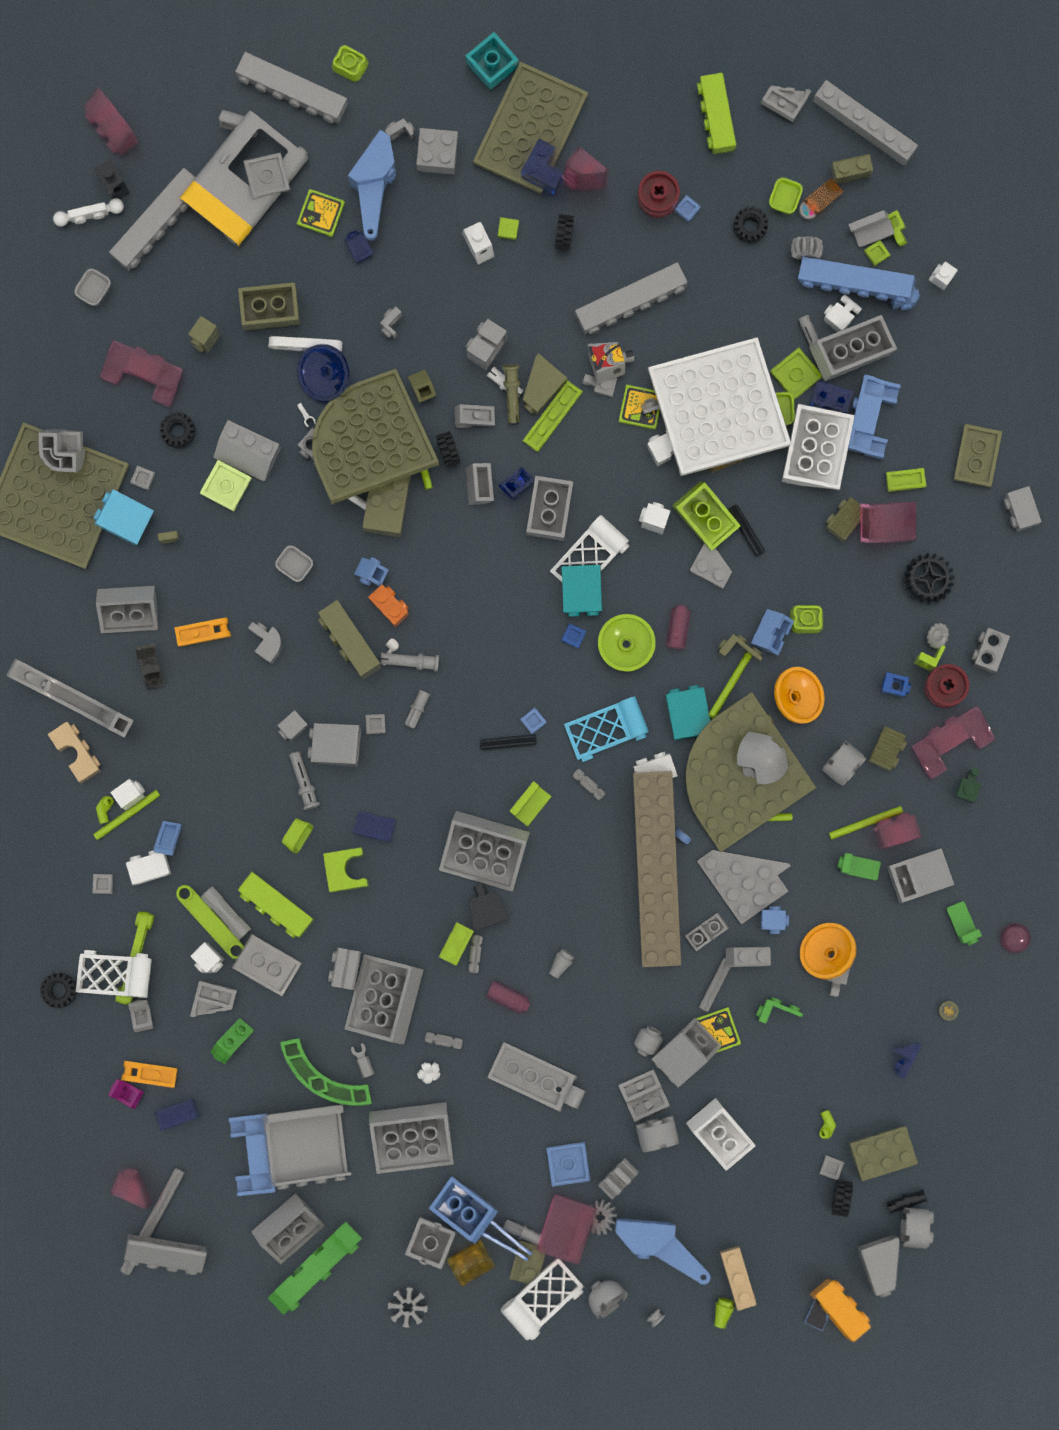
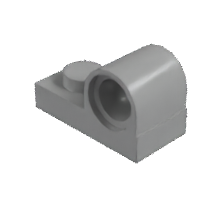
[454,404,495,428]

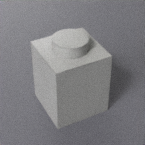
[277,710,309,741]

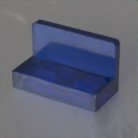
[352,811,396,842]

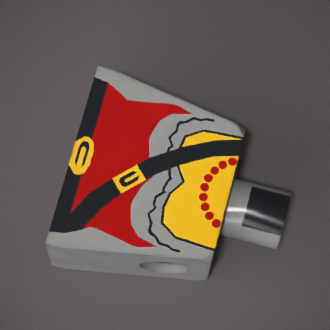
[588,342,634,384]

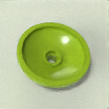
[598,614,656,672]

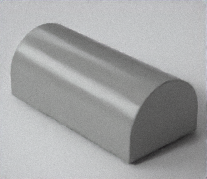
[219,110,258,137]

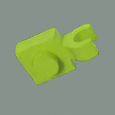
[888,210,907,246]

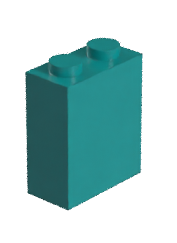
[562,565,603,617]
[665,685,710,741]

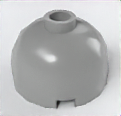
[588,1280,628,1319]

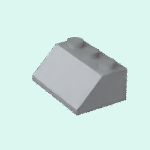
[213,420,281,482]
[96,586,158,633]
[252,1193,325,1264]

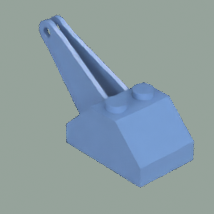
[348,130,397,240]
[429,1176,533,1261]
[615,1218,710,1285]

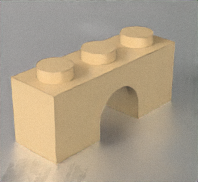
[48,722,101,783]
[719,1246,757,1311]

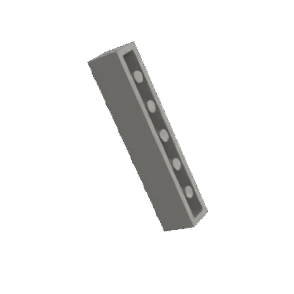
[235,52,348,124]
[813,80,918,166]
[109,168,195,271]
[575,262,688,335]

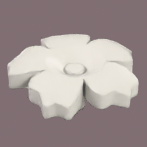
[417,1062,441,1084]

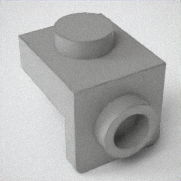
[385,118,415,141]
[380,307,402,339]
[128,1000,154,1032]

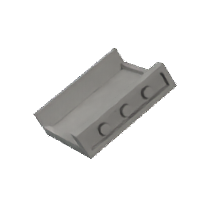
[263,1105,351,1189]

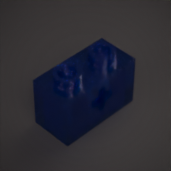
[154,1099,200,1131]

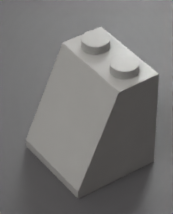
[308,723,361,767]
[652,1018,721,1088]
[857,1235,900,1298]

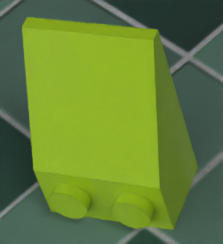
[672,481,740,551]

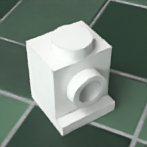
[929,262,957,290]

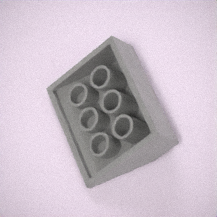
[439,811,530,892]
[344,954,423,1045]
[369,1102,454,1174]

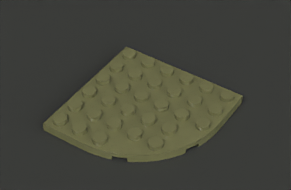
[312,369,439,504]
[686,692,816,852]

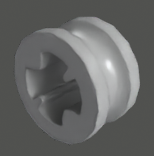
[646,1308,665,1327]

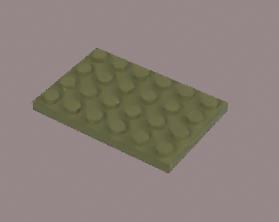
[473,62,588,194]

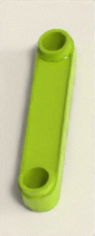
[176,885,244,959]
[115,911,154,1005]

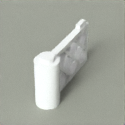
[550,515,629,582]
[76,950,152,998]
[500,1257,584,1340]

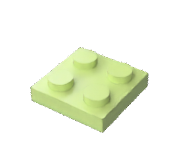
[200,460,252,512]

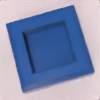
[561,623,587,649]

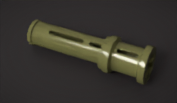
[502,364,520,423]

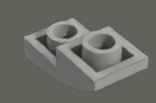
[685,913,729,951]

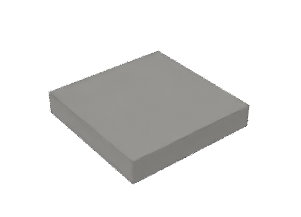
[244,153,290,199]

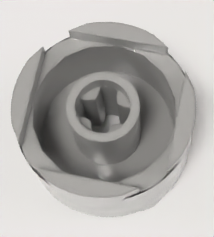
[821,741,866,786]
[635,1116,679,1152]
[901,1208,934,1249]

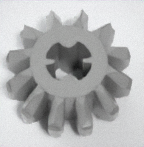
[791,236,823,260]

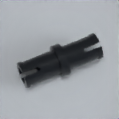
[886,1190,928,1214]

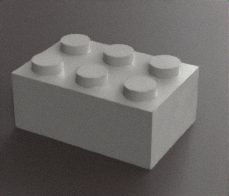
[526,476,573,541]

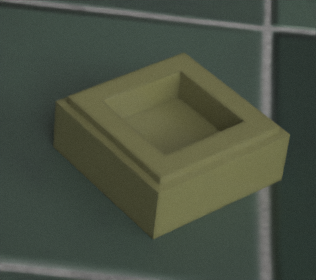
[158,531,180,544]

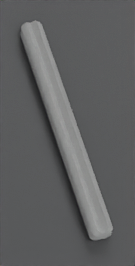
[121,1168,184,1275]

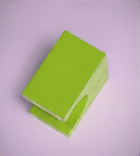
[323,847,369,893]

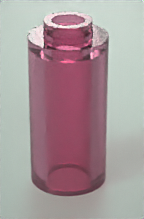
[666,605,691,649]
[486,980,531,1015]

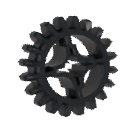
[903,553,955,605]

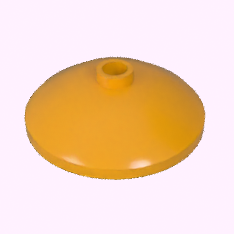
[774,667,824,724]
[800,923,856,979]

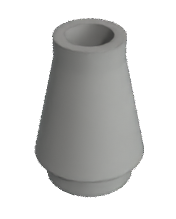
[549,949,574,979]

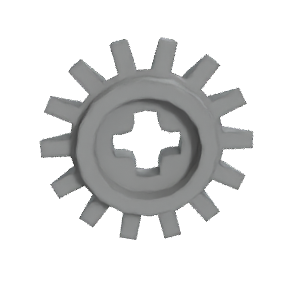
[585,1200,617,1235]

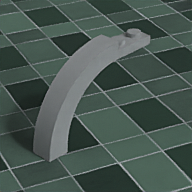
[6,659,134,738]

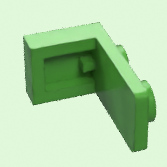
[837,853,881,880]
[946,901,982,946]
[756,997,803,1024]
[210,1018,254,1065]

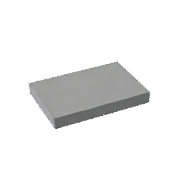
[232,934,302,996]

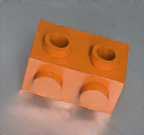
[368,584,409,628]

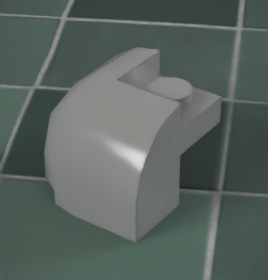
[39,429,85,472]
[737,732,789,784]

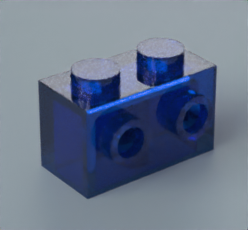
[809,380,854,414]

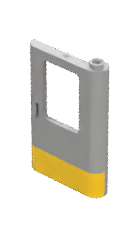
[179,111,308,246]

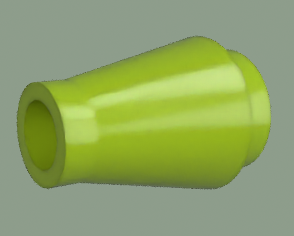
[714,1297,735,1329]

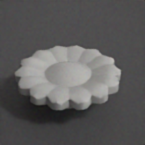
[927,623,949,649]

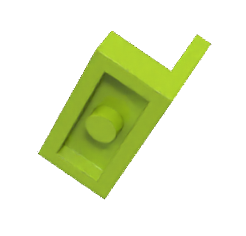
[914,645,946,672]
[510,781,552,827]

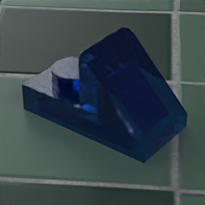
[498,467,535,501]
[891,1042,922,1079]

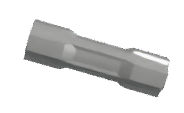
[201,886,252,940]

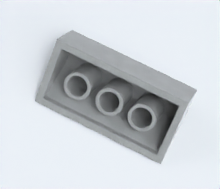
[124,1234,207,1275]

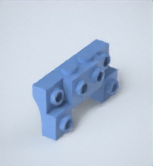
[848,375,901,460]
[229,1113,276,1196]

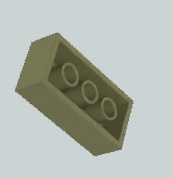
[363,475,411,538]
[318,600,382,680]

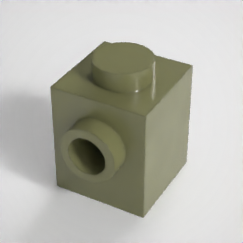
[408,370,437,403]

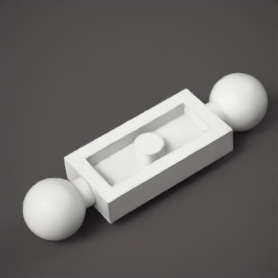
[53,198,124,227]

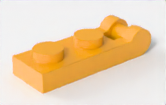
[174,618,231,647]
[121,1061,178,1088]

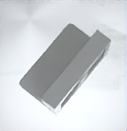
[849,210,894,248]

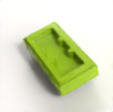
[886,468,927,492]

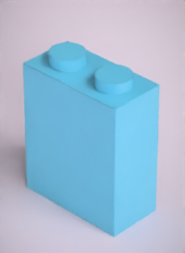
[93,489,154,545]

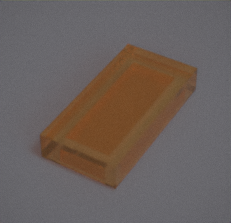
[804,178,844,215]

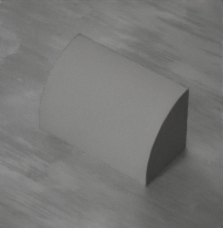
[466,463,494,505]

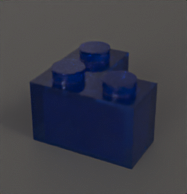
[521,139,564,194]

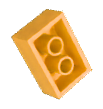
[810,1279,871,1342]

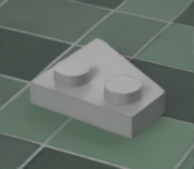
[761,86,812,122]
[689,543,732,589]
[190,980,237,1017]

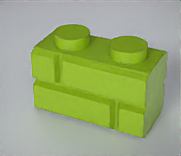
[439,922,474,966]

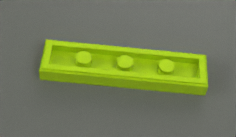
[523,380,583,453]

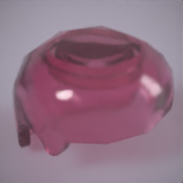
[1001,923,1031,953]

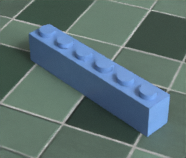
[798,257,916,304]

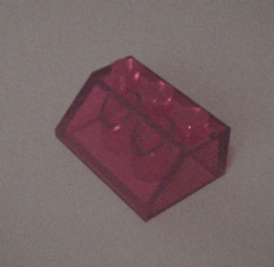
[84,88,138,156]
[564,147,609,191]
[537,1194,597,1265]

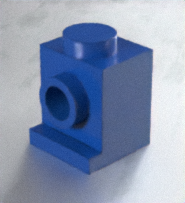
[880,672,911,698]

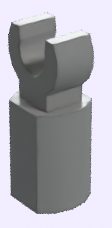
[351,1043,375,1078]

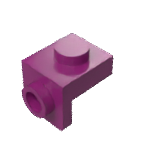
[108,1079,144,1109]

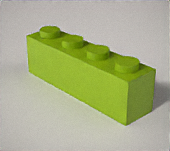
[697,72,736,154]
[238,872,314,938]

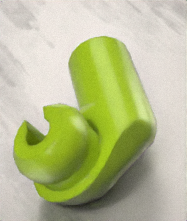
[96,796,114,824]
[819,1109,836,1139]

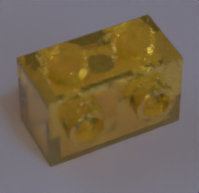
[447,1240,496,1286]

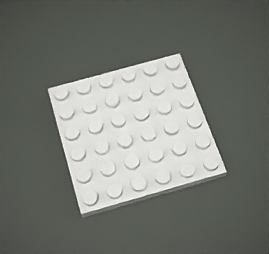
[648,337,791,476]

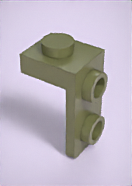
[718,634,763,663]

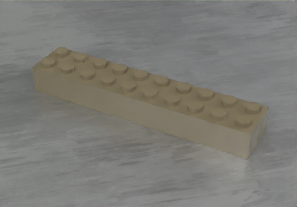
[633,770,681,967]

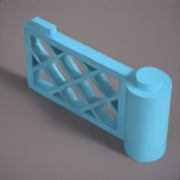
[564,696,649,762]

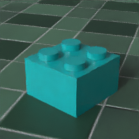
[465,32,519,90]

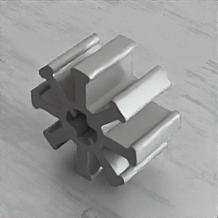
[598,1158,638,1200]
[388,1286,428,1328]

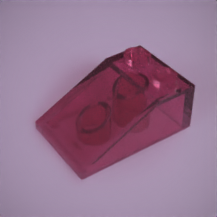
[861,502,916,543]

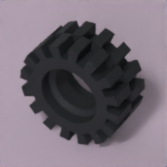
[733,206,768,243]
[555,214,574,250]
[160,412,195,448]
[436,431,461,468]
[40,973,77,1008]
[831,1179,853,1217]

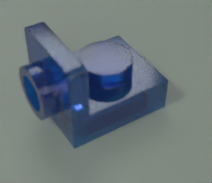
[344,230,373,262]

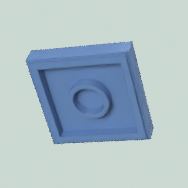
[546,1142,590,1187]

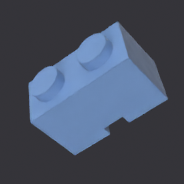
[751,609,794,656]

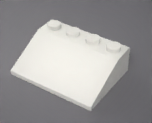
[782,404,855,490]

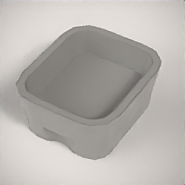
[75,269,111,306]
[275,545,313,582]

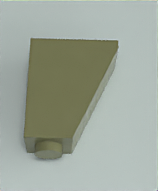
[523,353,567,415]

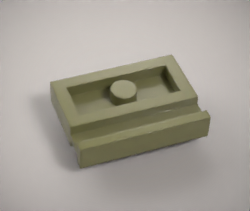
[509,1240,547,1284]

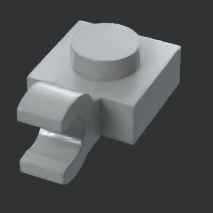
[582,374,617,397]
[827,968,850,997]

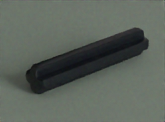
[729,504,765,556]
[480,734,537,750]

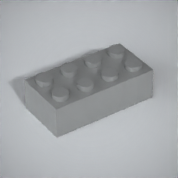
[809,315,897,381]

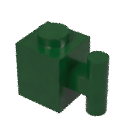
[954,768,981,803]

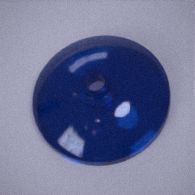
[297,344,350,401]

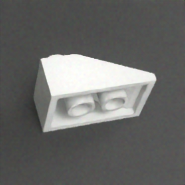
[686,1098,756,1171]

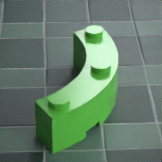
[280,1038,372,1106]
[268,1222,362,1315]

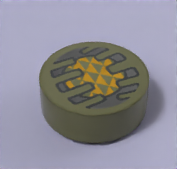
[938,1001,959,1021]

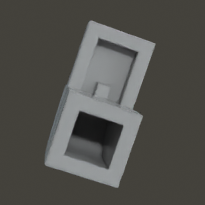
[248,622,282,664]

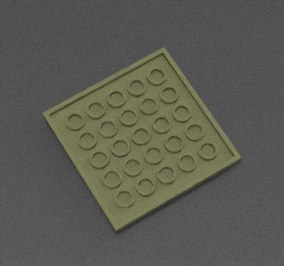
[0,422,129,569]

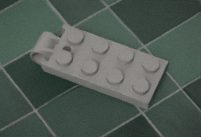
[487,1042,586,1112]

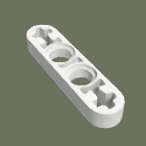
[268,336,342,353]

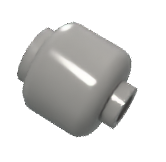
[634,1026,663,1056]

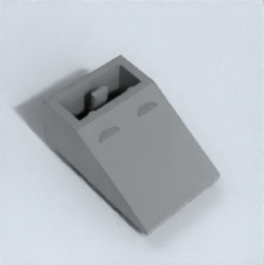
[887,848,954,903]

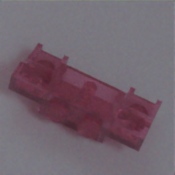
[99,340,184,407]
[911,706,996,780]

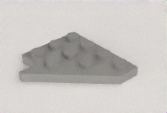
[697,850,791,924]

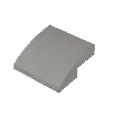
[618,1069,670,1123]

